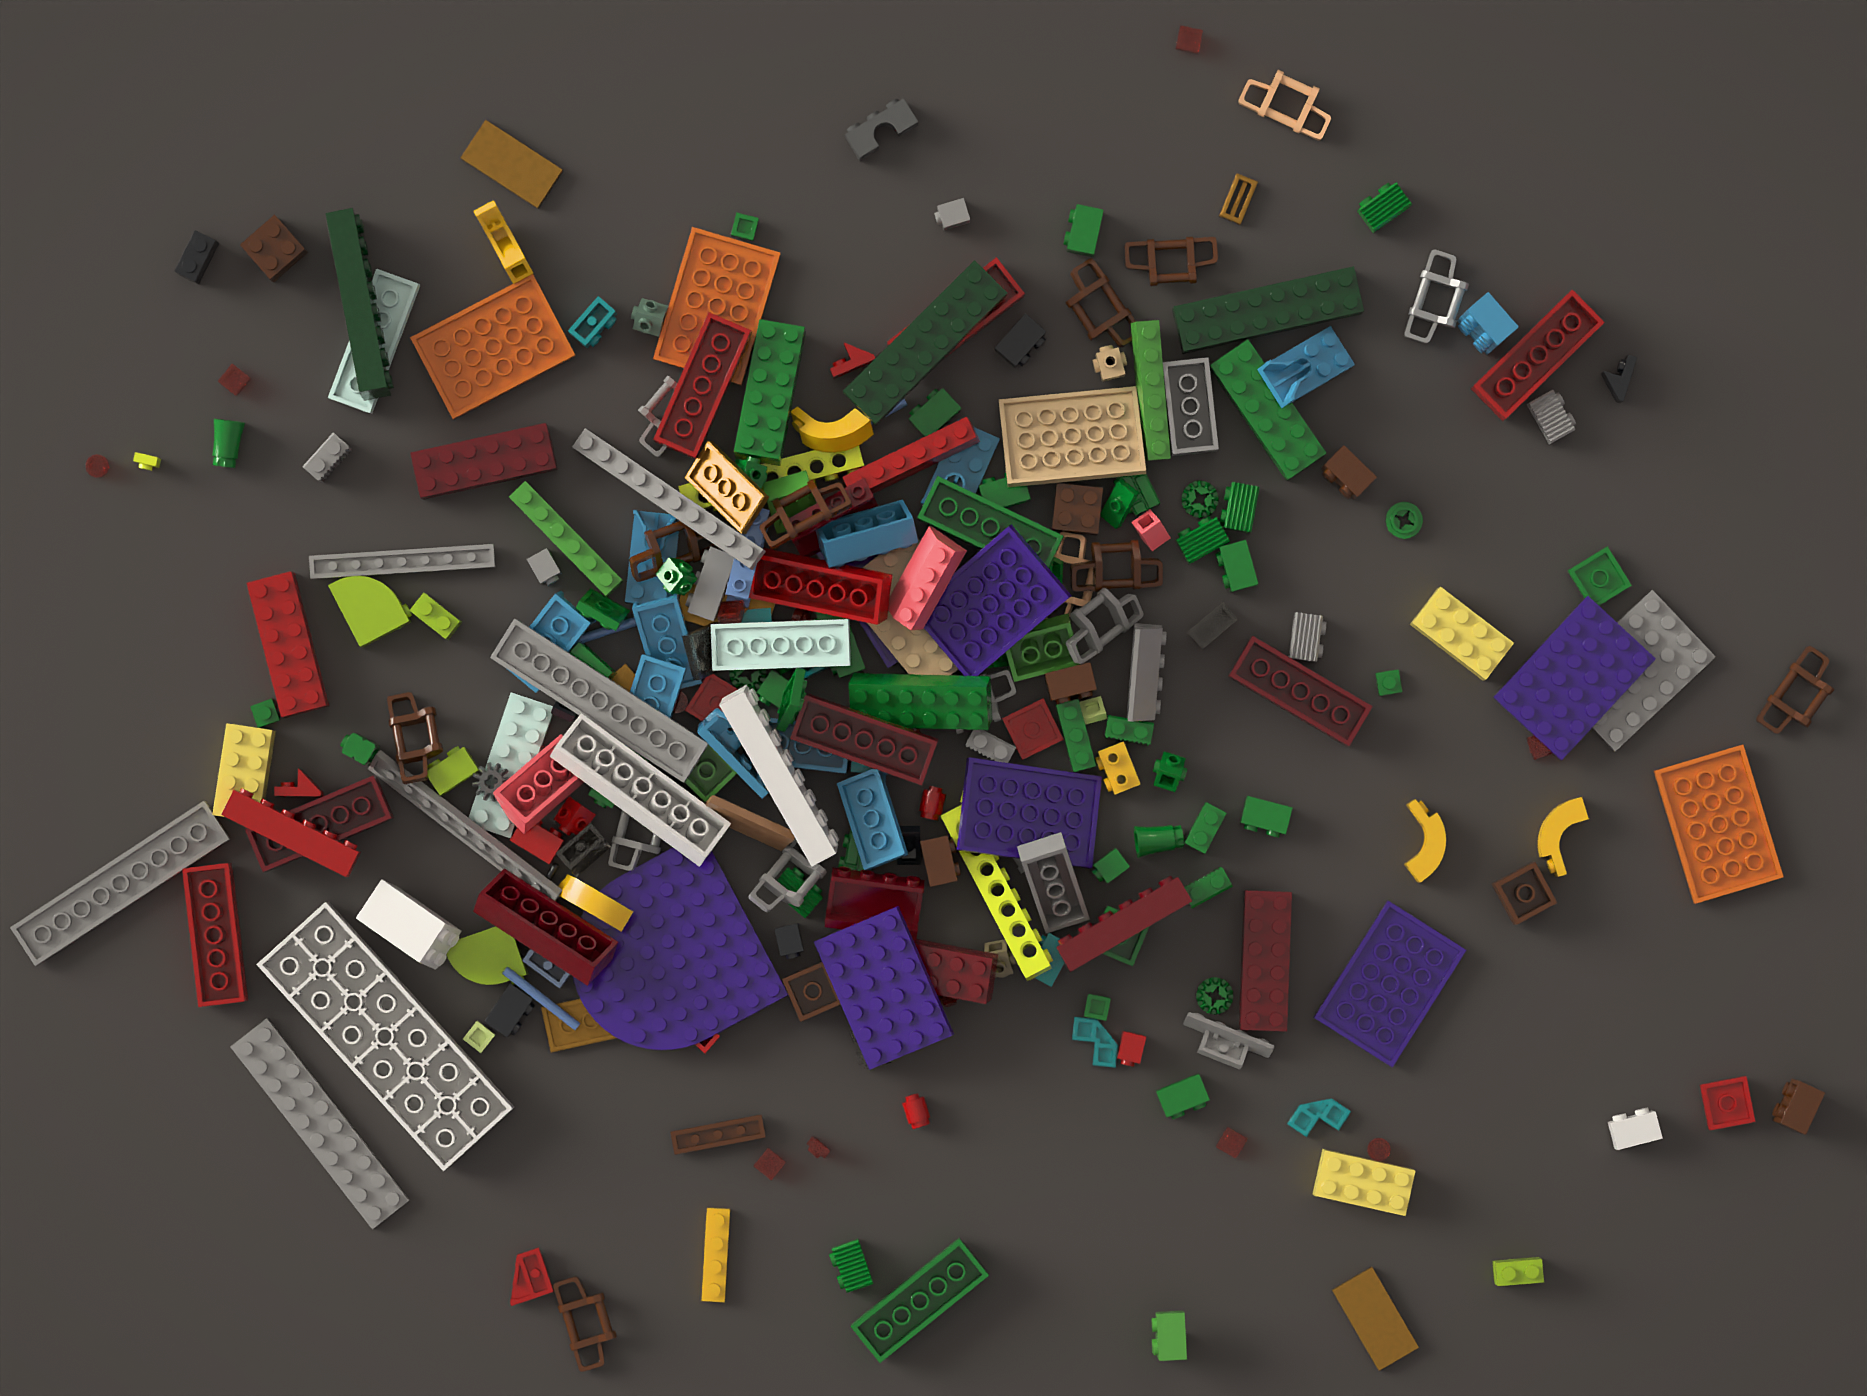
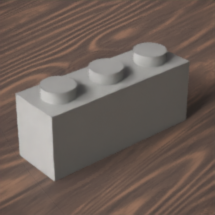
[685,546,734,621]

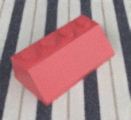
[888,526,967,630]
[493,734,584,834]

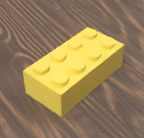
[1410,587,1514,681]
[212,723,276,817]
[1313,1149,1415,1216]

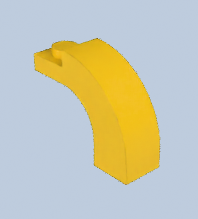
[474,200,533,284]
[791,406,874,452]
[1538,797,1589,877]
[1404,799,1446,883]
[559,874,633,932]

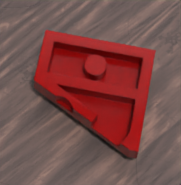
[510,1247,554,1306]

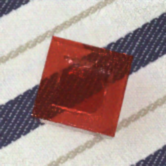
[1176,25,1203,54]
[218,364,251,396]
[717,600,746,624]
[1526,735,1553,760]
[1215,1127,1247,1159]
[807,1136,831,1158]
[754,1148,786,1181]

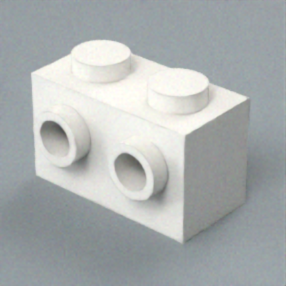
[1608,1107,1662,1150]

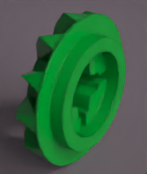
[1181,480,1219,518]
[1385,502,1423,539]
[729,669,766,690]
[1196,977,1233,1014]

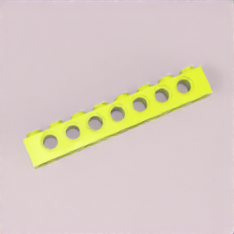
[678,445,864,511]
[941,805,1053,981]

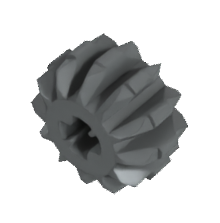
[472,762,510,802]

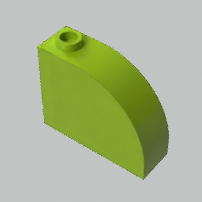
[328,576,412,648]
[446,927,528,985]

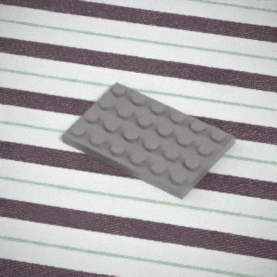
[1592,590,1716,752]

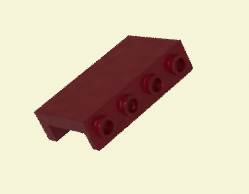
[782,478,879,557]
[824,866,925,940]

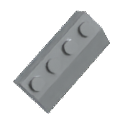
[1127,623,1167,722]

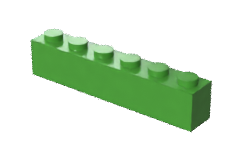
[1131,320,1171,461]
[509,481,624,597]

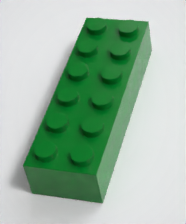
[734,319,806,466]
[1210,339,1326,481]
[917,476,1064,568]
[848,673,992,730]
[851,1237,989,1363]

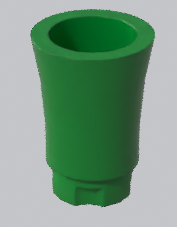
[212,418,246,468]
[1134,825,1184,858]

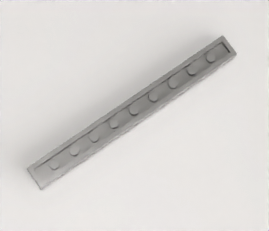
[572,428,766,570]
[368,750,562,901]

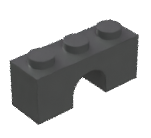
[845,98,918,161]

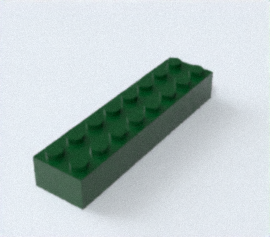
[325,208,394,401]
[843,260,1007,426]
[1172,266,1364,354]

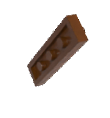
[670,1114,766,1155]

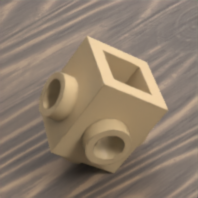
[1092,345,1127,382]

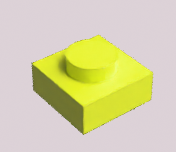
[133,452,161,471]

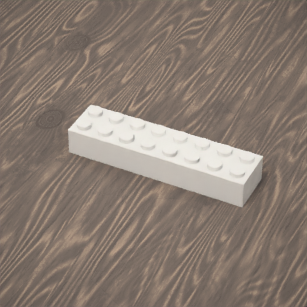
[719,685,839,866]
[550,713,731,867]

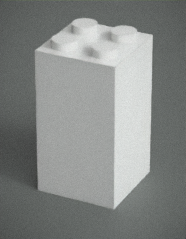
[356,879,461,970]

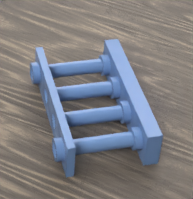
[725,508,770,609]

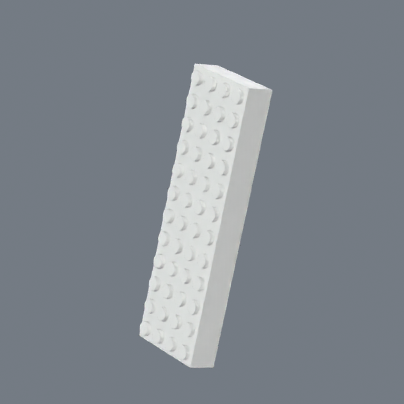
[256,902,515,1171]

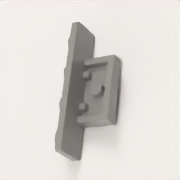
[1183,1012,1275,1069]

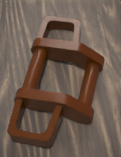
[1124,237,1218,286]
[1065,258,1136,347]
[759,479,853,549]
[629,521,719,582]
[1070,540,1163,592]
[1756,646,1834,734]
[387,692,443,784]
[553,1276,617,1372]

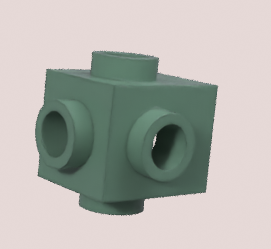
[631,298,668,337]

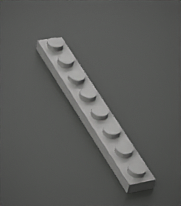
[309,544,496,579]

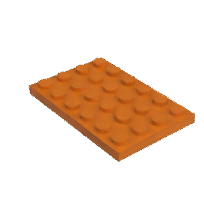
[653,227,781,386]
[410,274,576,420]
[1654,744,1784,904]

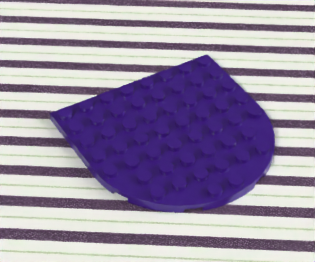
[573,848,789,1050]

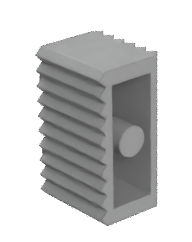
[1527,390,1576,444]
[302,432,352,482]
[1288,612,1327,663]
[965,730,1016,763]

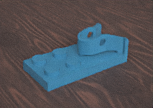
[1257,326,1355,408]
[921,420,1000,506]
[625,510,679,604]
[506,591,596,693]
[632,594,702,689]
[625,654,687,746]
[697,708,769,798]
[837,768,908,870]

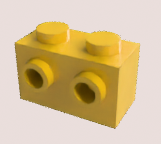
[1095,741,1140,795]

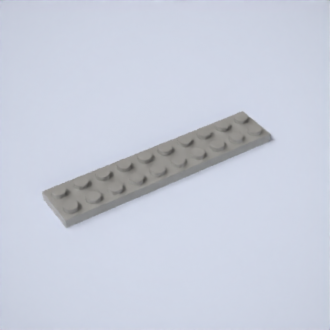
[490,618,709,783]
[10,800,230,966]
[230,1018,409,1229]

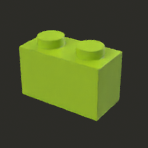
[409,593,462,640]
[428,746,480,796]
[1493,1257,1544,1286]

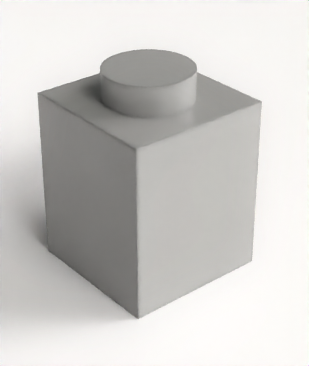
[934,198,970,230]
[527,548,562,586]

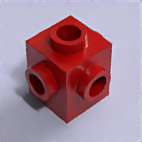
[554,796,596,837]

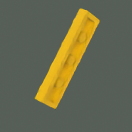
[702,1207,730,1302]

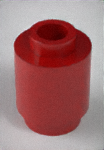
[919,786,946,821]
[902,1093,930,1129]

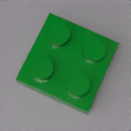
[1568,546,1632,605]
[576,588,631,631]
[776,668,807,732]

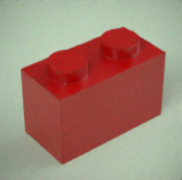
[510,820,565,864]

